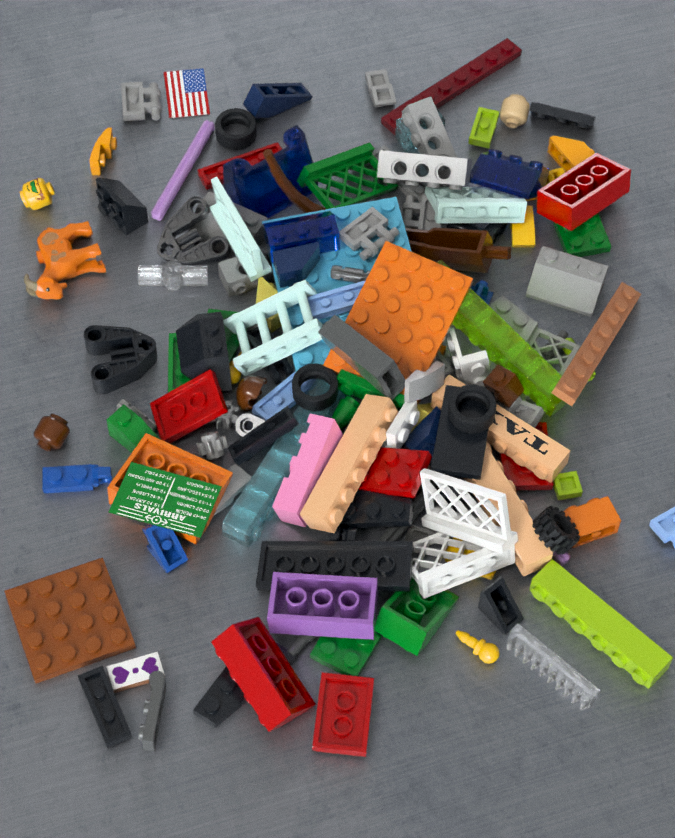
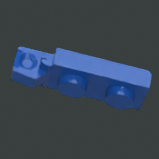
[42,464,112,494]

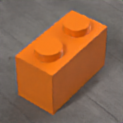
[563,496,621,548]

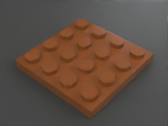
[4,557,136,684]

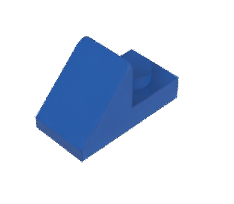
[142,524,189,573]

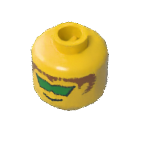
[20,178,55,210]

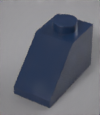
[272,242,320,288]
[405,406,441,464]

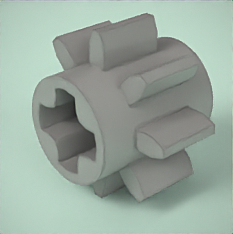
[210,400,239,430]
[196,431,229,460]

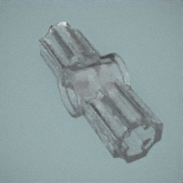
[137,261,208,291]

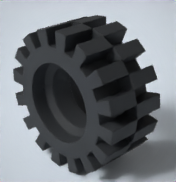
[532,506,580,555]

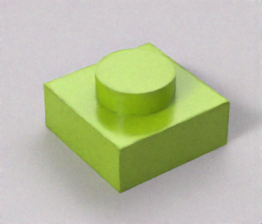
[553,471,583,500]

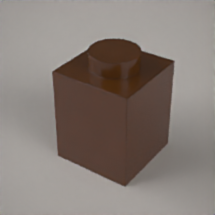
[483,364,524,408]

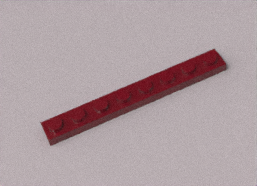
[381,38,522,136]

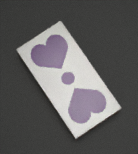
[106,652,165,693]

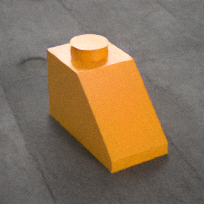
[547,135,595,172]

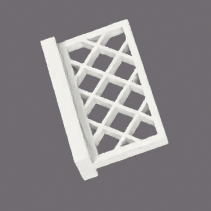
[420,468,518,554]
[411,517,515,599]

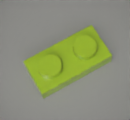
[468,107,500,148]

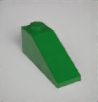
[106,404,160,453]

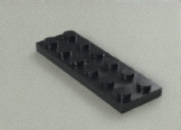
[256,541,414,591]

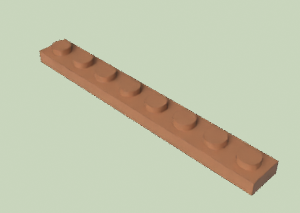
[551,282,641,406]

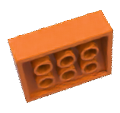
[107,433,233,544]

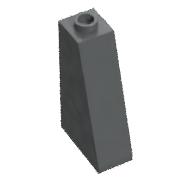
[318,315,405,400]

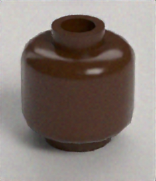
[33,413,70,452]

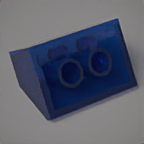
[470,149,550,200]
[262,211,340,263]

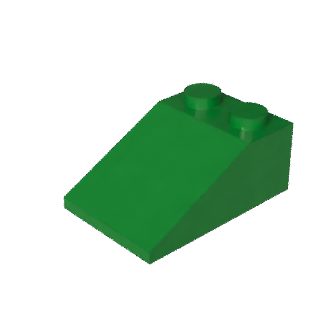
[375,576,459,656]

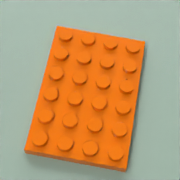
[323,241,473,395]

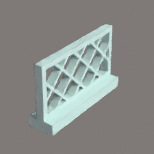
[209,177,272,282]
[425,187,527,223]

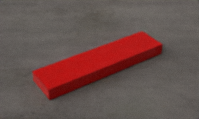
[197,142,287,190]

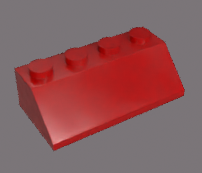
[211,617,316,732]

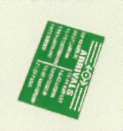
[108,462,222,538]

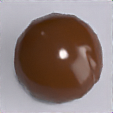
[236,375,268,411]

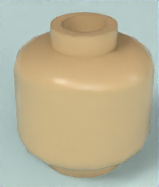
[500,94,530,128]

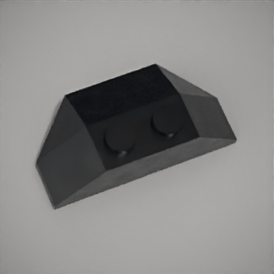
[176,312,232,393]

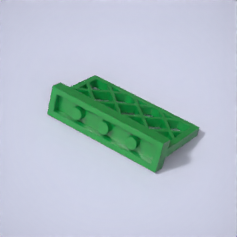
[297,142,398,209]

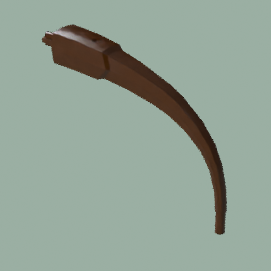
[263,149,512,273]

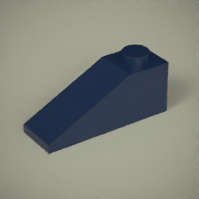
[243,83,313,119]

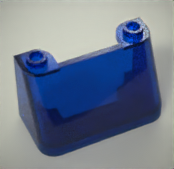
[223,125,318,218]

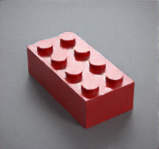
[537,153,631,231]

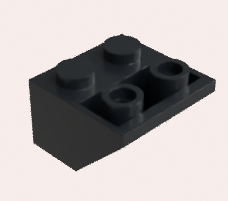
[96,177,148,236]

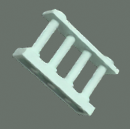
[223,280,323,376]

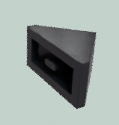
[478,577,524,634]

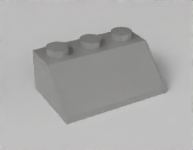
[188,191,268,259]
[526,246,609,317]

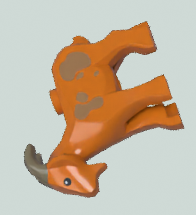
[24,221,106,300]

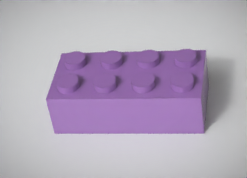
[267,572,378,640]

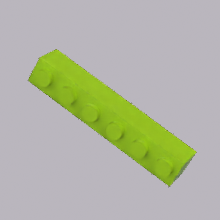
[529,559,673,689]

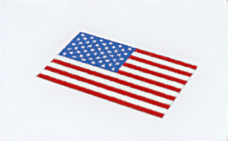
[164,68,210,118]

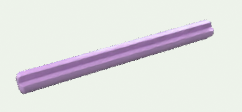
[151,120,215,221]

